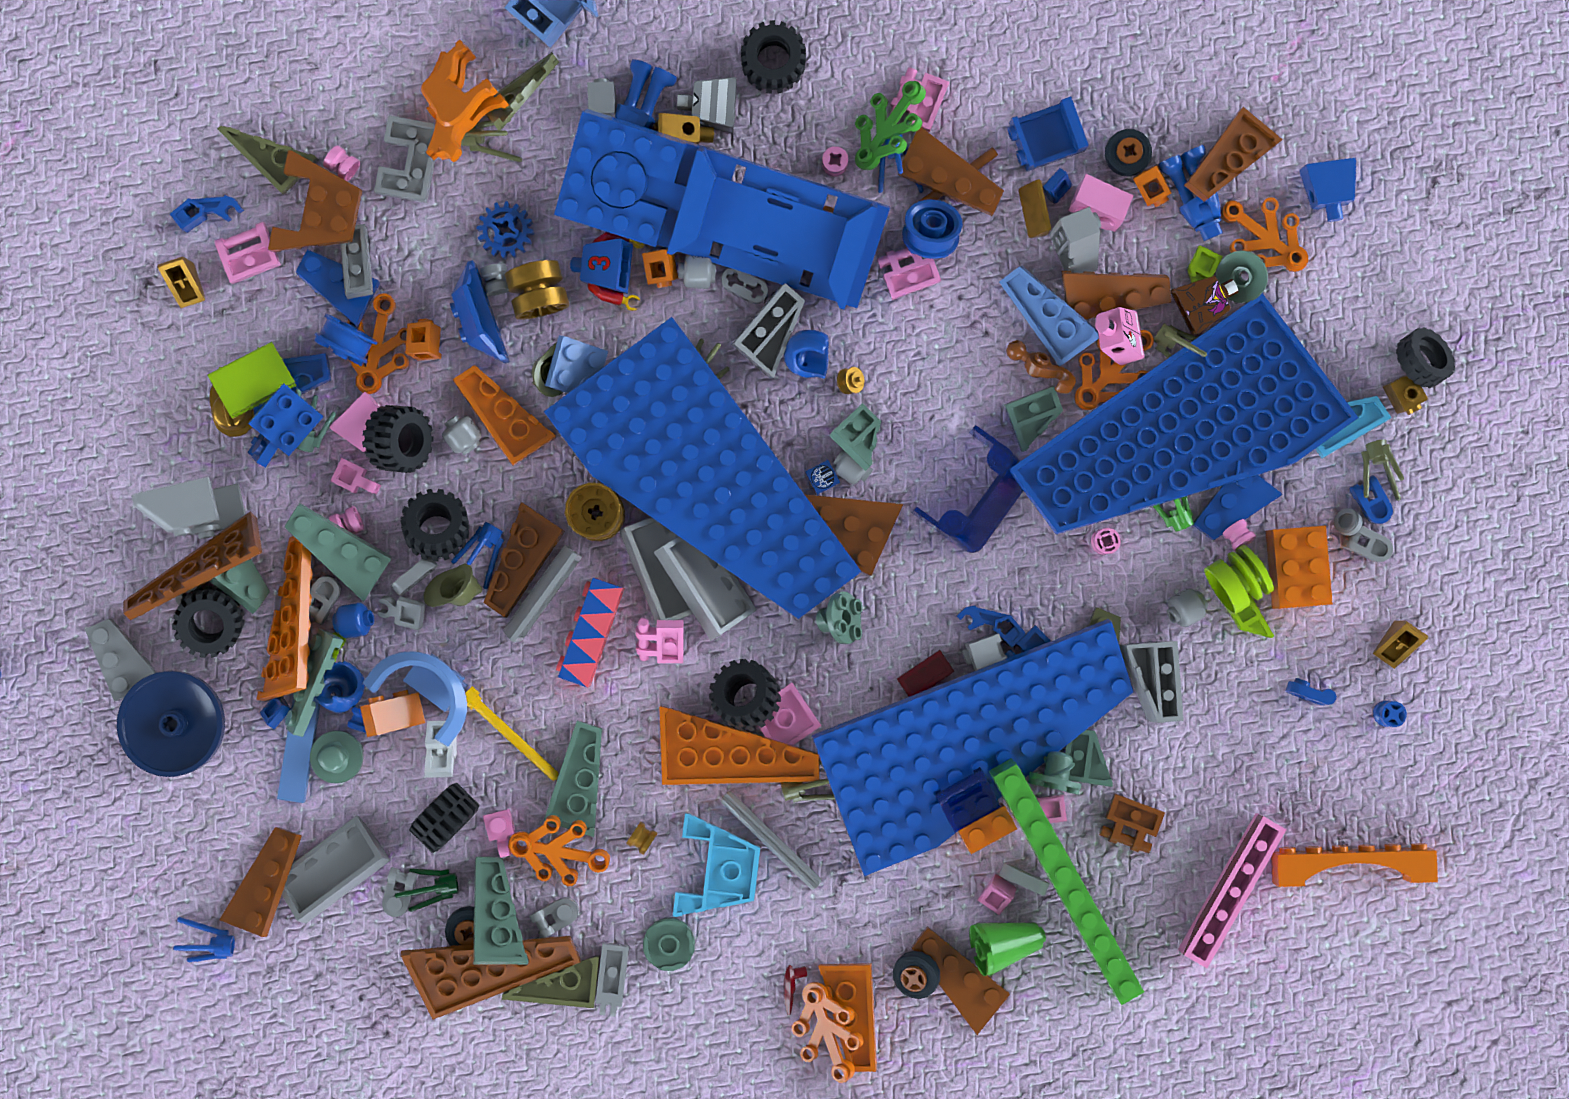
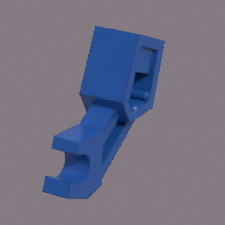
[170,195,244,233]
[956,605,1026,647]

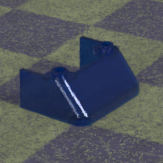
[911,425,1023,553]

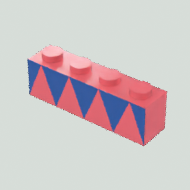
[556,578,625,688]

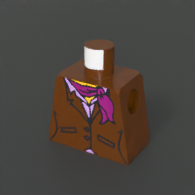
[1171,276,1239,335]

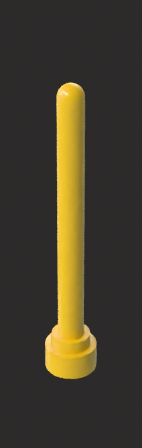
[465,686,559,780]

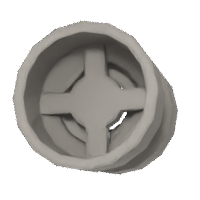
[480,263,509,296]

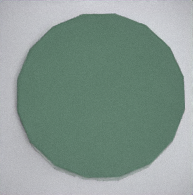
[643,918,695,971]

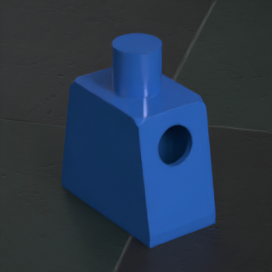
[1299,157,1356,222]

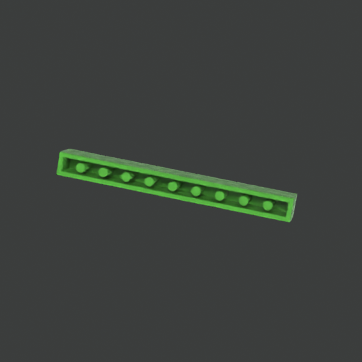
[988,758,1144,1005]

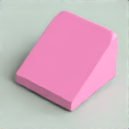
[978,874,1016,915]

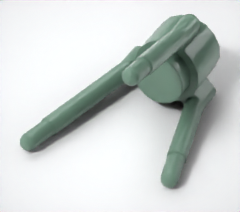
[295,389,336,452]

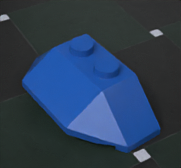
[450,260,510,364]

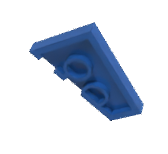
[296,249,380,328]
[253,353,331,415]
[1193,475,1283,540]

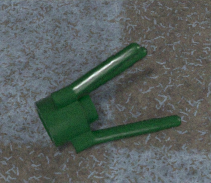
[394,868,459,912]

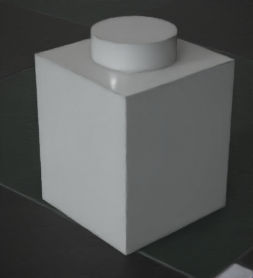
[587,78,616,118]

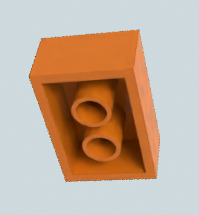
[1265,525,1333,609]

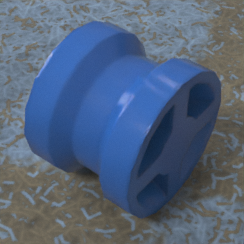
[1373,701,1407,727]
[347,705,366,733]

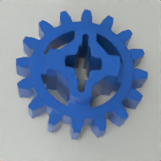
[476,201,535,260]

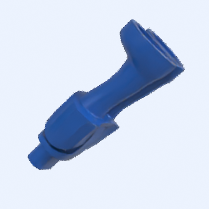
[615,59,677,129]
[1158,145,1223,241]

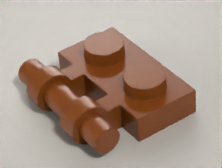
[1099,793,1165,854]

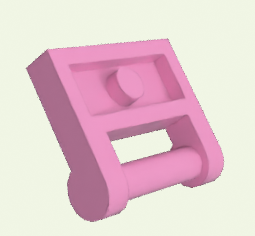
[214,221,281,284]

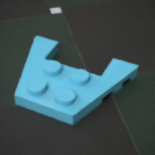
[673,813,760,917]

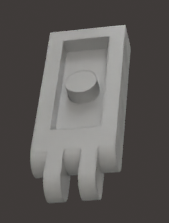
[596,942,629,1017]

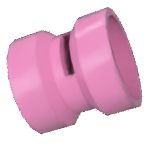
[323,145,360,181]
[329,506,365,533]
[1090,528,1121,555]

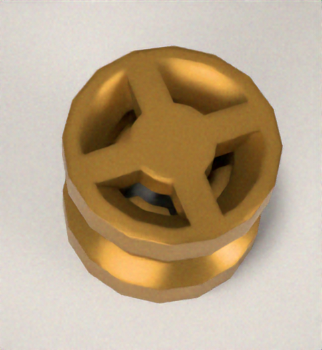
[626,821,658,855]

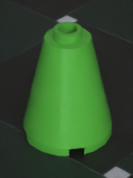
[969,922,1046,976]

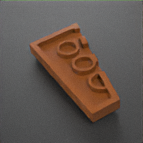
[1184,107,1283,202]

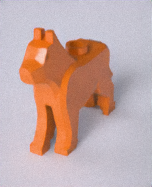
[421,39,509,162]

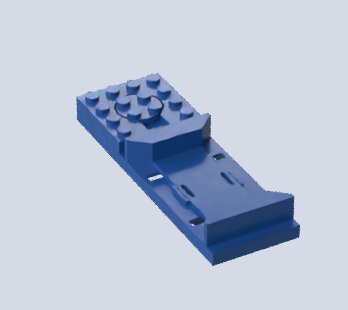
[554,109,890,310]

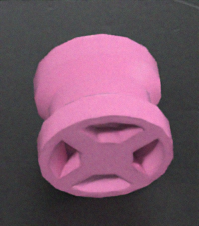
[822,146,848,177]
[1223,519,1256,551]

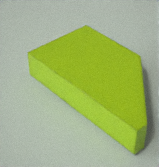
[1187,245,1223,283]
[1227,594,1274,638]

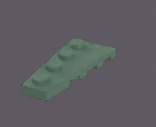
[284,503,392,602]
[285,629,343,737]
[544,720,602,837]
[473,857,528,964]

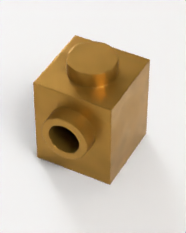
[1383,375,1428,415]

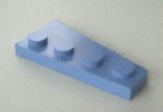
[999,266,1099,367]

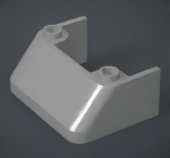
[131,477,246,539]

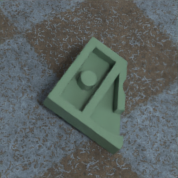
[1004,386,1063,452]
[829,403,881,471]
[210,559,270,614]
[1065,729,1113,787]

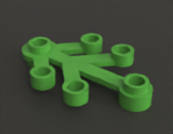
[855,81,926,170]

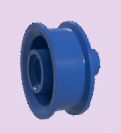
[902,199,963,259]
[314,314,378,366]

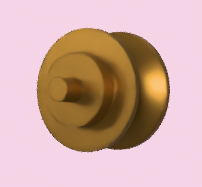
[837,367,864,394]

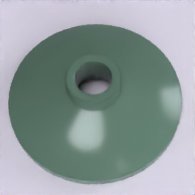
[1216,250,1268,303]

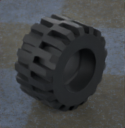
[741,20,806,94]
[362,405,434,473]
[400,489,470,561]
[172,586,245,658]
[709,659,781,731]
[409,783,480,853]

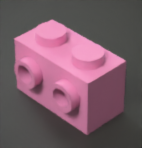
[1068,174,1134,232]

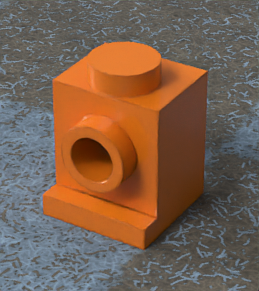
[1133,164,1172,207]
[642,248,679,288]
[405,319,442,361]

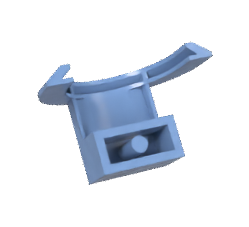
[504,0,599,48]
[363,652,468,747]

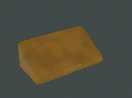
[1018,179,1051,238]

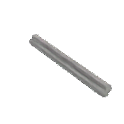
[721,791,821,890]

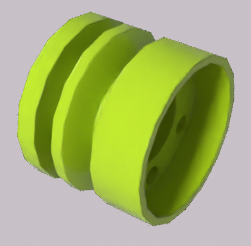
[1204,544,1274,615]

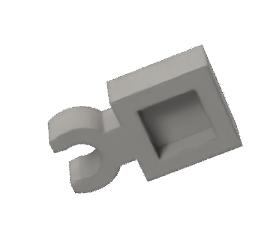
[378,596,426,630]

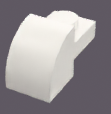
[424,721,457,778]

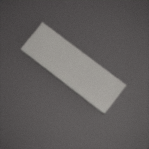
[341,224,373,299]

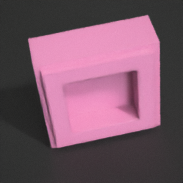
[1036,794,1067,823]

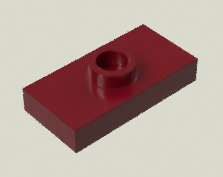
[896,650,955,697]

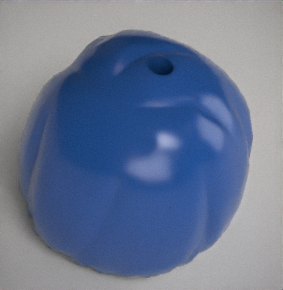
[784,329,829,379]
[315,661,365,713]

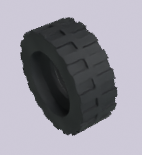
[1396,327,1455,388]

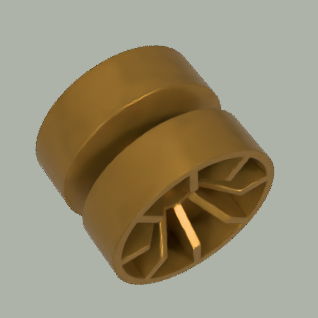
[505,260,569,320]

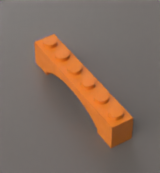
[1271,843,1438,887]

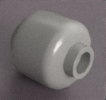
[678,255,716,289]
[442,415,482,455]
[833,450,874,484]
[1167,589,1208,627]

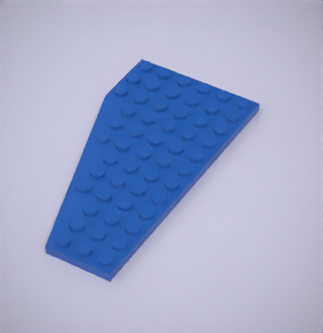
[1009,293,1359,535]
[544,317,862,619]
[812,619,1134,876]

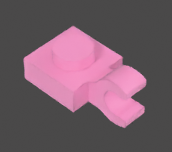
[330,458,382,495]
[483,809,516,858]

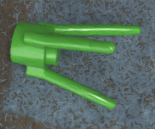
[1153,496,1194,532]

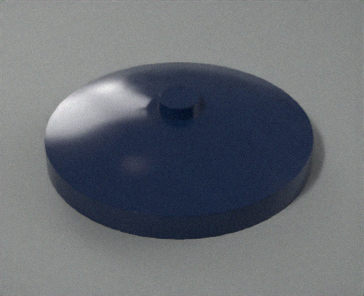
[117,671,225,777]

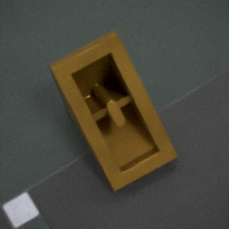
[157,256,205,308]
[1373,621,1428,669]

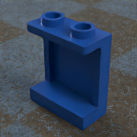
[1007,96,1089,172]

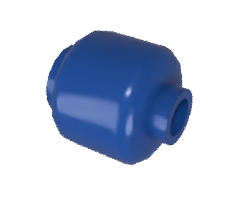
[332,603,374,639]

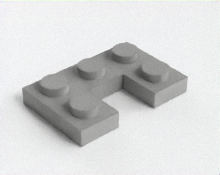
[374,115,435,203]

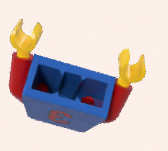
[570,232,646,311]

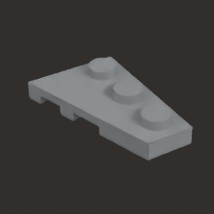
[85,619,157,702]

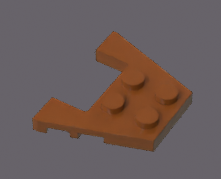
[268,150,362,252]

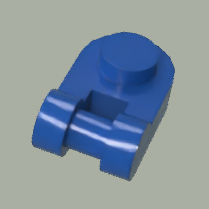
[1349,475,1393,524]
[1285,678,1337,706]

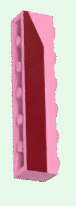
[1178,813,1287,968]

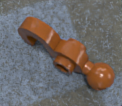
[1006,340,1076,394]

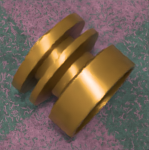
[565,482,625,542]

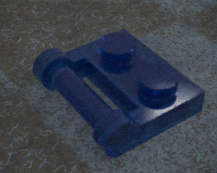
[933,767,1001,832]

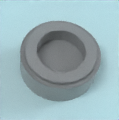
[1334,508,1363,536]

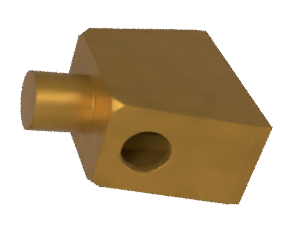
[653,113,714,145]

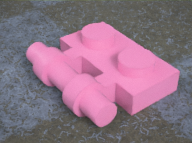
[889,67,949,132]
[877,248,941,300]
[636,618,683,663]

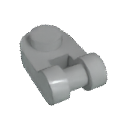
[1341,526,1393,562]
[309,576,341,625]
[382,867,418,917]
[529,897,579,938]

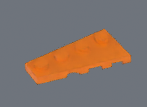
[453,365,556,466]
[818,963,877,1072]

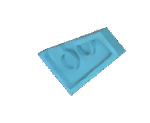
[1315,396,1391,459]

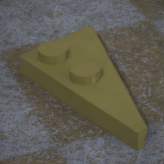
[486,52,559,131]
[217,125,319,195]
[502,955,600,1008]

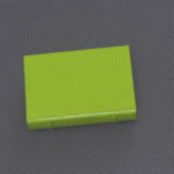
[207,342,296,419]

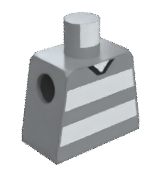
[677,77,737,133]

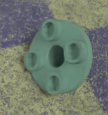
[816,591,863,644]
[310,731,364,783]
[1028,751,1082,795]

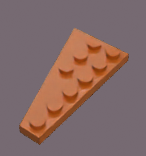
[256,536,312,701]
[659,705,820,785]

